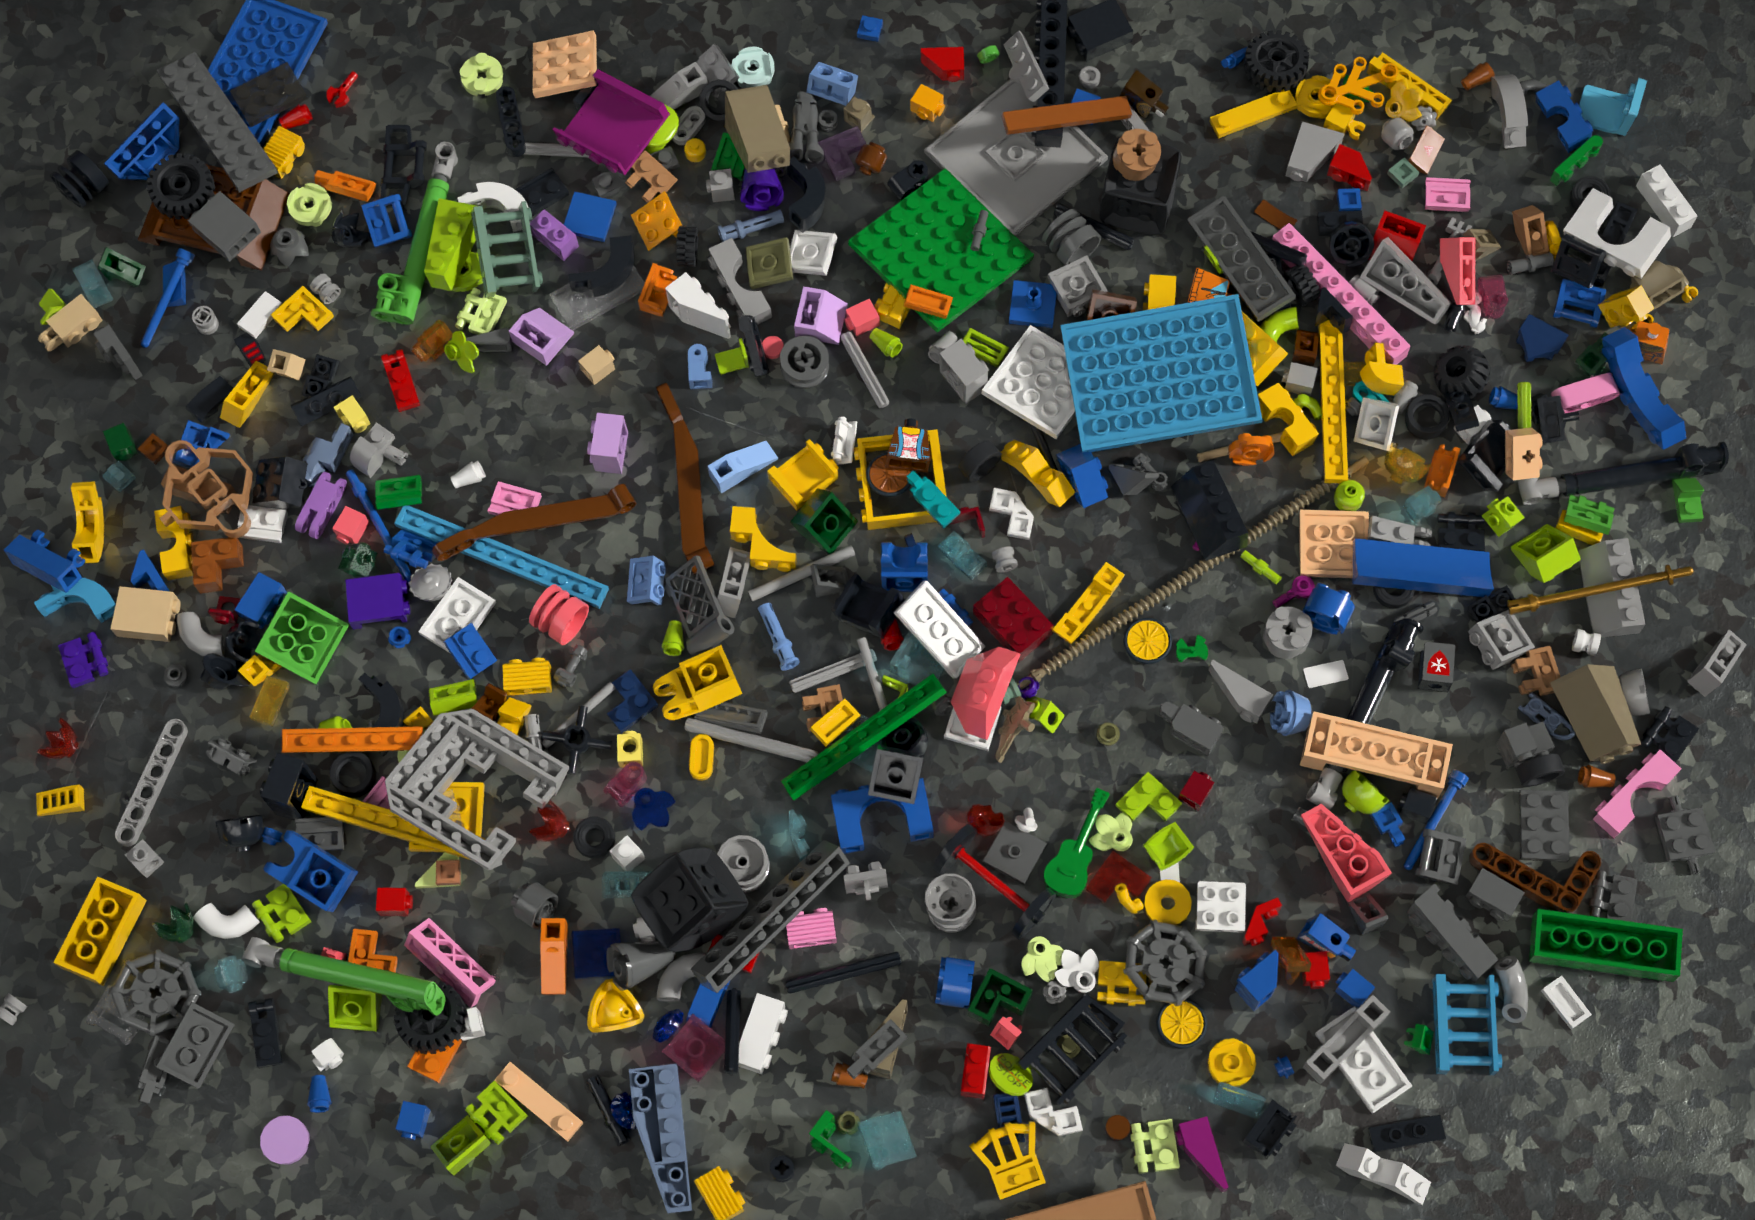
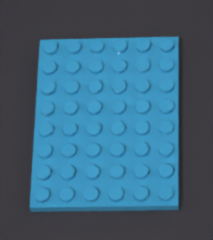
[1061,294,1262,453]

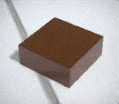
[138,433,169,465]

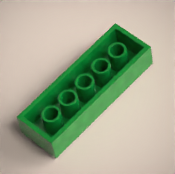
[1529,909,1683,982]

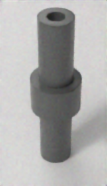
[970,210,989,251]

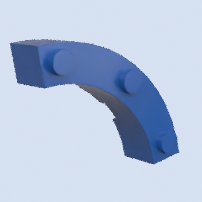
[1602,327,1686,450]

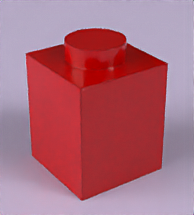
[376,888,413,916]
[1300,951,1330,989]

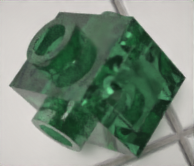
[338,542,378,578]

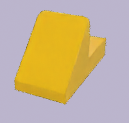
[497,697,531,736]

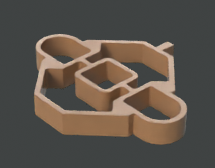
[160,440,253,538]

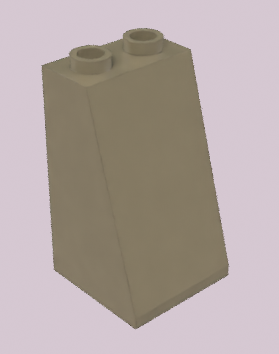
[725,85,790,173]
[1550,664,1641,764]

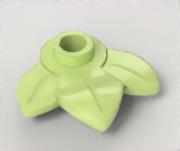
[1089,812,1133,852]
[1021,936,1064,983]

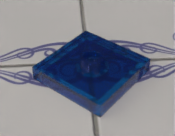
[572,928,621,980]

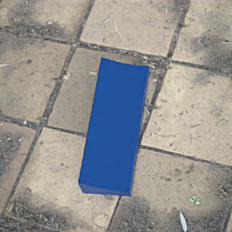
[1353,538,1494,597]

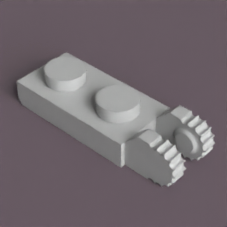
[1367,516,1432,546]

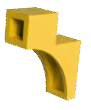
[1001,440,1075,507]
[730,506,797,572]

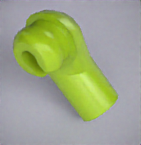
[1293,394,1322,420]

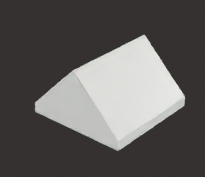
[1354,397,1399,451]

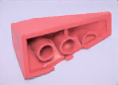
[1301,804,1392,903]

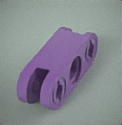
[295,472,347,539]

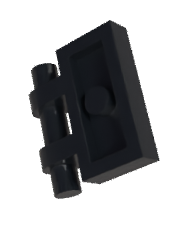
[1437,512,1485,552]
[1641,706,1699,763]

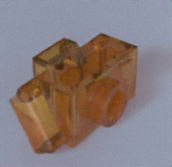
[411,319,453,362]

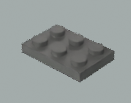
[1519,789,1570,862]
[155,1002,235,1089]

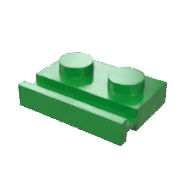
[711,132,745,181]
[375,475,422,510]

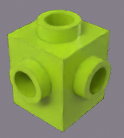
[1482,496,1525,537]

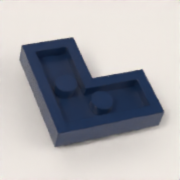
[607,669,658,734]

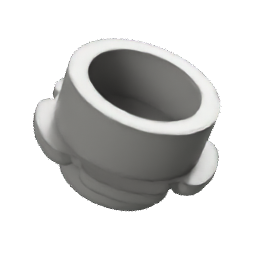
[1043,981,1066,1004]

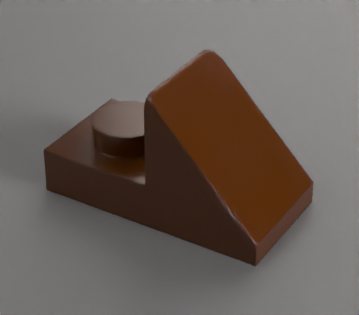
[1291,329,1319,366]

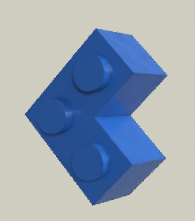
[1056,444,1108,508]

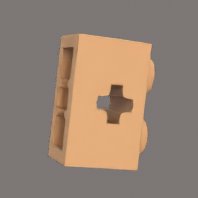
[1505,428,1542,480]

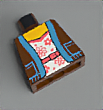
[885,418,931,473]

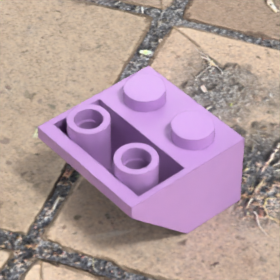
[794,286,848,345]
[509,308,574,366]

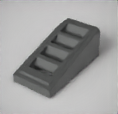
[466,327,513,352]

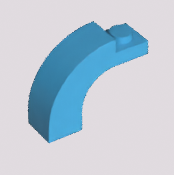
[34,578,116,623]

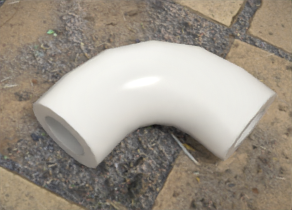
[193,903,260,939]

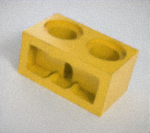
[1598,285,1654,328]

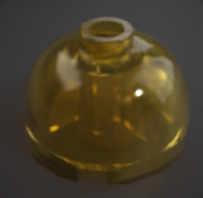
[1384,442,1431,485]

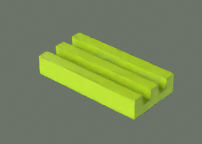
[963,328,1009,368]

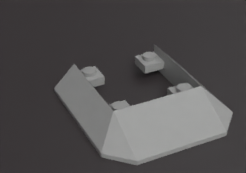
[385,709,569,871]

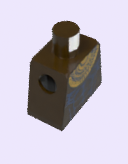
[1119,70,1169,119]

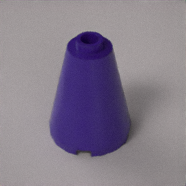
[740,168,784,211]

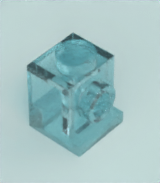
[1403,486,1442,525]

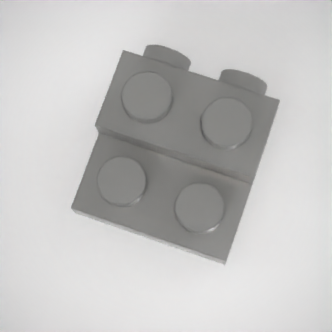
[1048,256,1108,317]
[1468,610,1535,670]

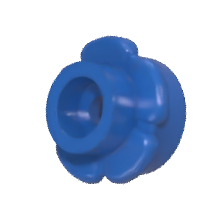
[388,626,411,648]
[262,827,283,846]
[1274,1056,1295,1079]

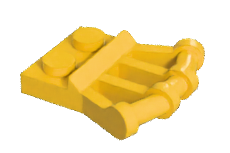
[969,1121,1046,1200]

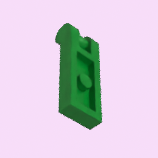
[1550,135,1603,186]

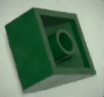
[790,488,858,555]

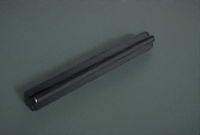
[785,952,901,994]

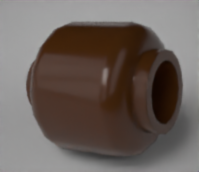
[855,142,887,176]

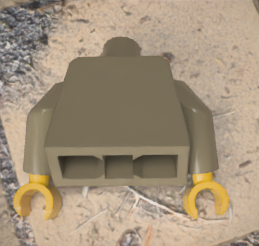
[1629,261,1698,323]

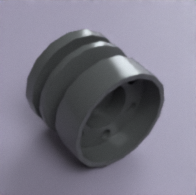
[1042,209,1101,265]

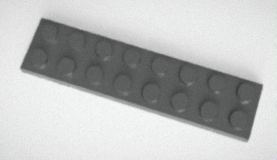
[157,52,278,192]

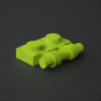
[252,884,312,943]
[465,1080,528,1145]

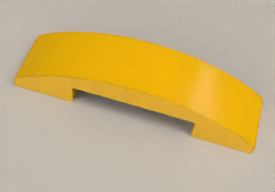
[1052,562,1125,644]

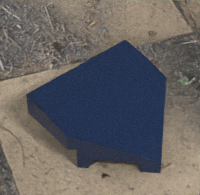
[1516,314,1569,362]

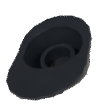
[200,654,251,690]

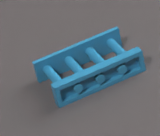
[1432,974,1502,1075]

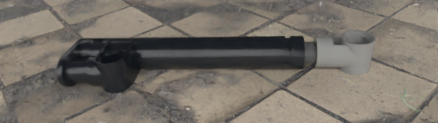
[1518,441,1729,505]
[1306,618,1424,810]

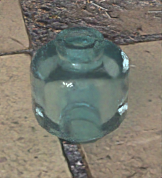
[214,956,248,993]

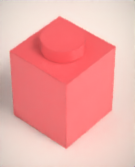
[844,299,880,337]
[332,506,369,545]

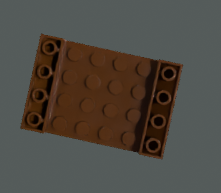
[138,164,290,271]

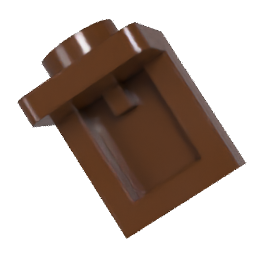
[471,683,507,721]

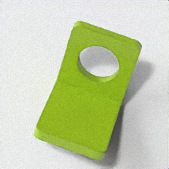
[39,289,66,325]
[715,338,749,374]
[882,675,908,698]
[1026,696,1064,733]

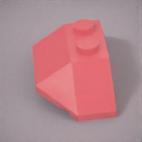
[951,647,1020,740]

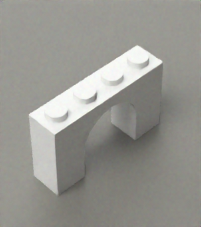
[1563,188,1671,279]

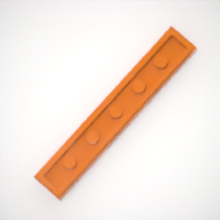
[282,726,423,753]

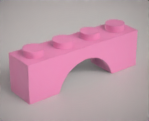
[1593,750,1681,838]

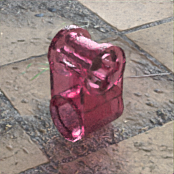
[1477,274,1508,319]
[603,762,647,807]

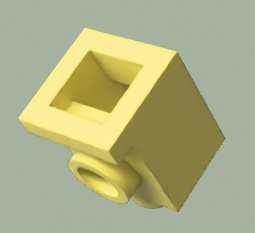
[334,395,370,433]

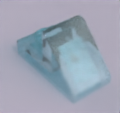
[72,259,113,308]

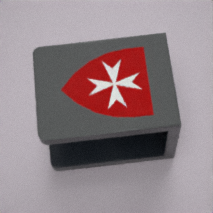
[1418,642,1455,693]

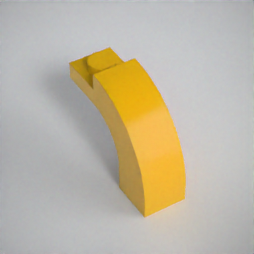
[71,481,104,563]

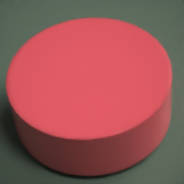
[762,336,784,359]

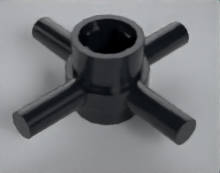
[542,706,612,775]

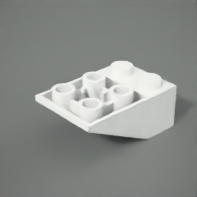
[665,272,731,339]

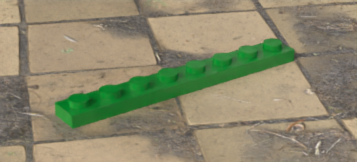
[781,674,947,800]

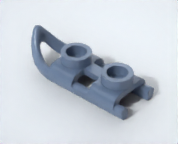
[1518,692,1576,740]

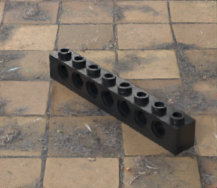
[1031,0,1067,148]

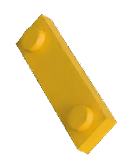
[1209,89,1298,139]

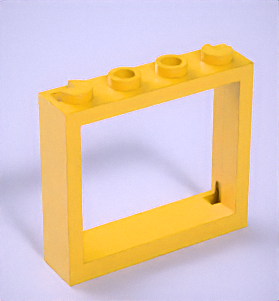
[854,429,946,530]

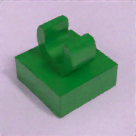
[1404,1024,1434,1055]

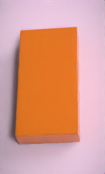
[904,285,953,319]

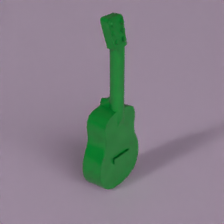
[1043,788,1110,899]

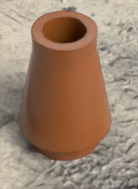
[1461,62,1495,91]
[1578,765,1615,788]
[831,1062,868,1089]

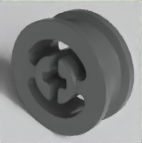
[780,336,829,388]

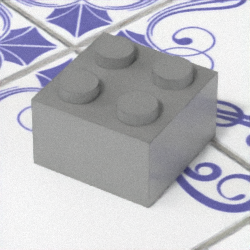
[939,339,989,404]

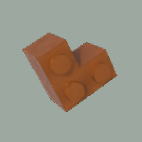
[191,537,244,594]

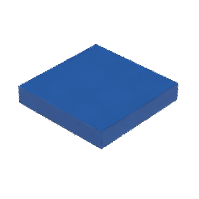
[564,191,617,242]

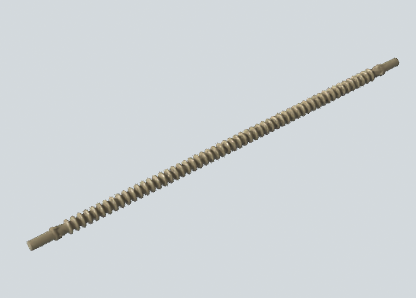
[1016,456,1369,690]

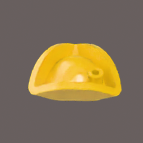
[587,979,644,1033]

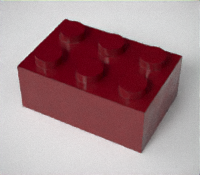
[973,577,1054,663]

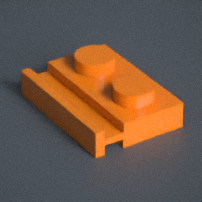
[407,1039,462,1083]

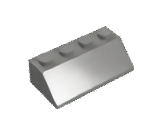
[1578,538,1646,637]

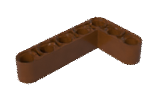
[1469,843,1601,913]

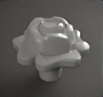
[1411,106,1437,131]

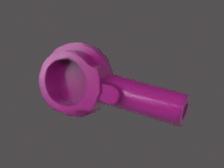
[1272,576,1315,608]

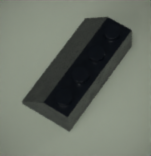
[1171,460,1248,561]

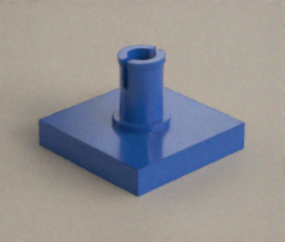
[1009,280,1057,328]

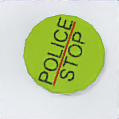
[988,1053,1033,1096]

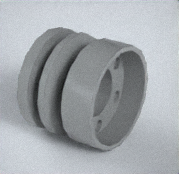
[925,874,977,933]

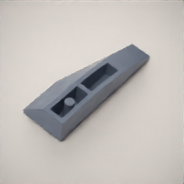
[629,1064,692,1214]

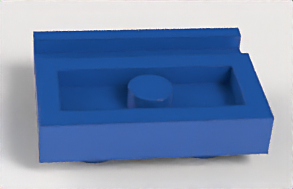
[443,623,497,680]

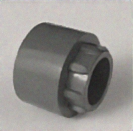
[511,883,559,930]

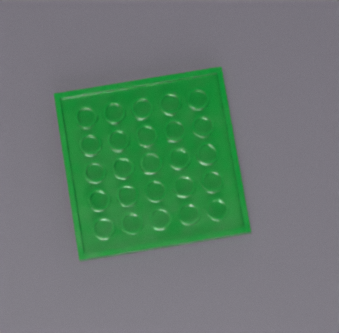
[848,168,1034,333]

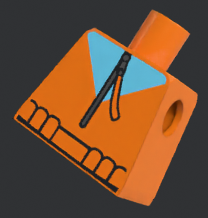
[1188,268,1240,303]

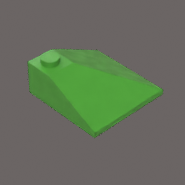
[254,591,350,684]

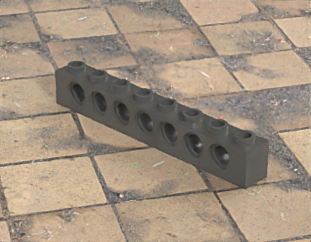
[691,840,850,993]

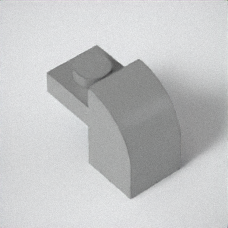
[350,422,395,478]

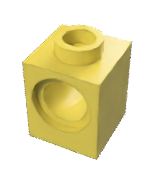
[617,731,643,768]

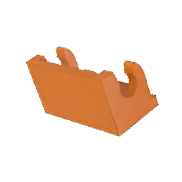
[638,263,677,317]
[1423,444,1461,498]

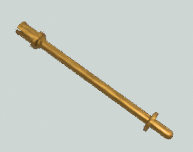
[1507,565,1694,615]

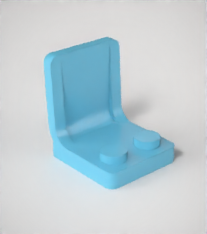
[1579,78,1647,136]

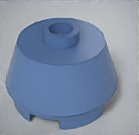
[1270,690,1311,736]

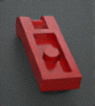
[381,349,421,412]

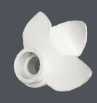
[1054,949,1099,993]

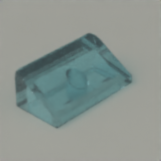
[1213,1082,1266,1118]

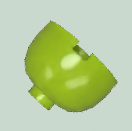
[1342,770,1389,814]

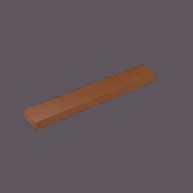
[1001,96,1132,135]

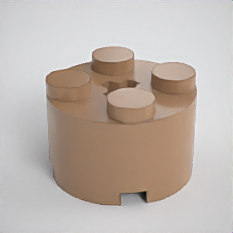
[1113,129,1161,181]

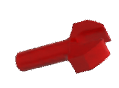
[327,71,358,108]

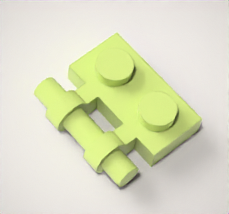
[455,288,507,335]
[1130,1119,1180,1174]

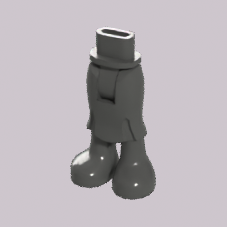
[789,92,824,164]

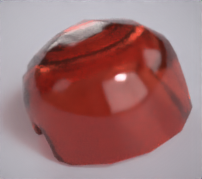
[966,804,1005,837]

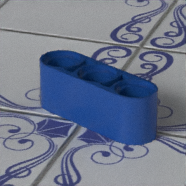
[686,981,730,1031]

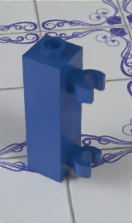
[4,530,85,593]

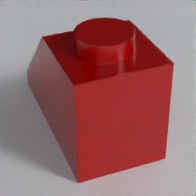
[921,47,964,82]

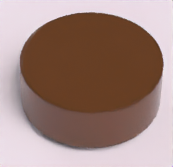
[1105,1115,1130,1141]

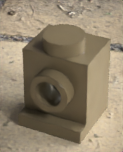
[844,96,875,132]

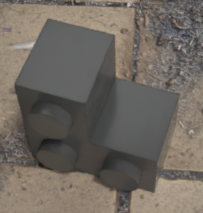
[1496,722,1555,769]

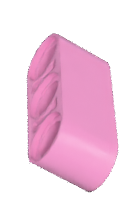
[1551,373,1620,413]

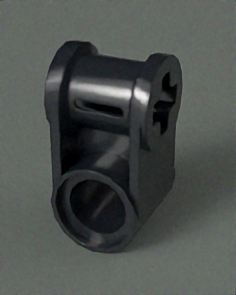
[887,160,928,201]

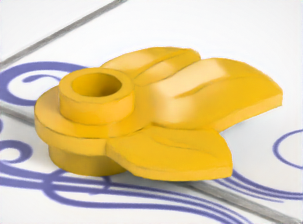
[1385,78,1424,122]

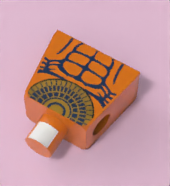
[1629,321,1669,364]

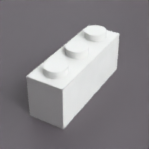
[1636,165,1697,237]
[739,993,788,1074]

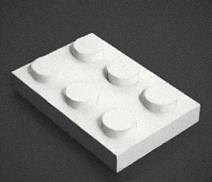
[418,577,496,654]

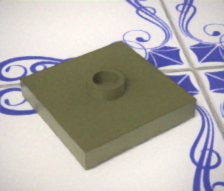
[745,237,793,289]

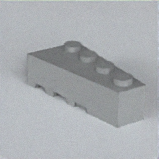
[1360,237,1452,324]

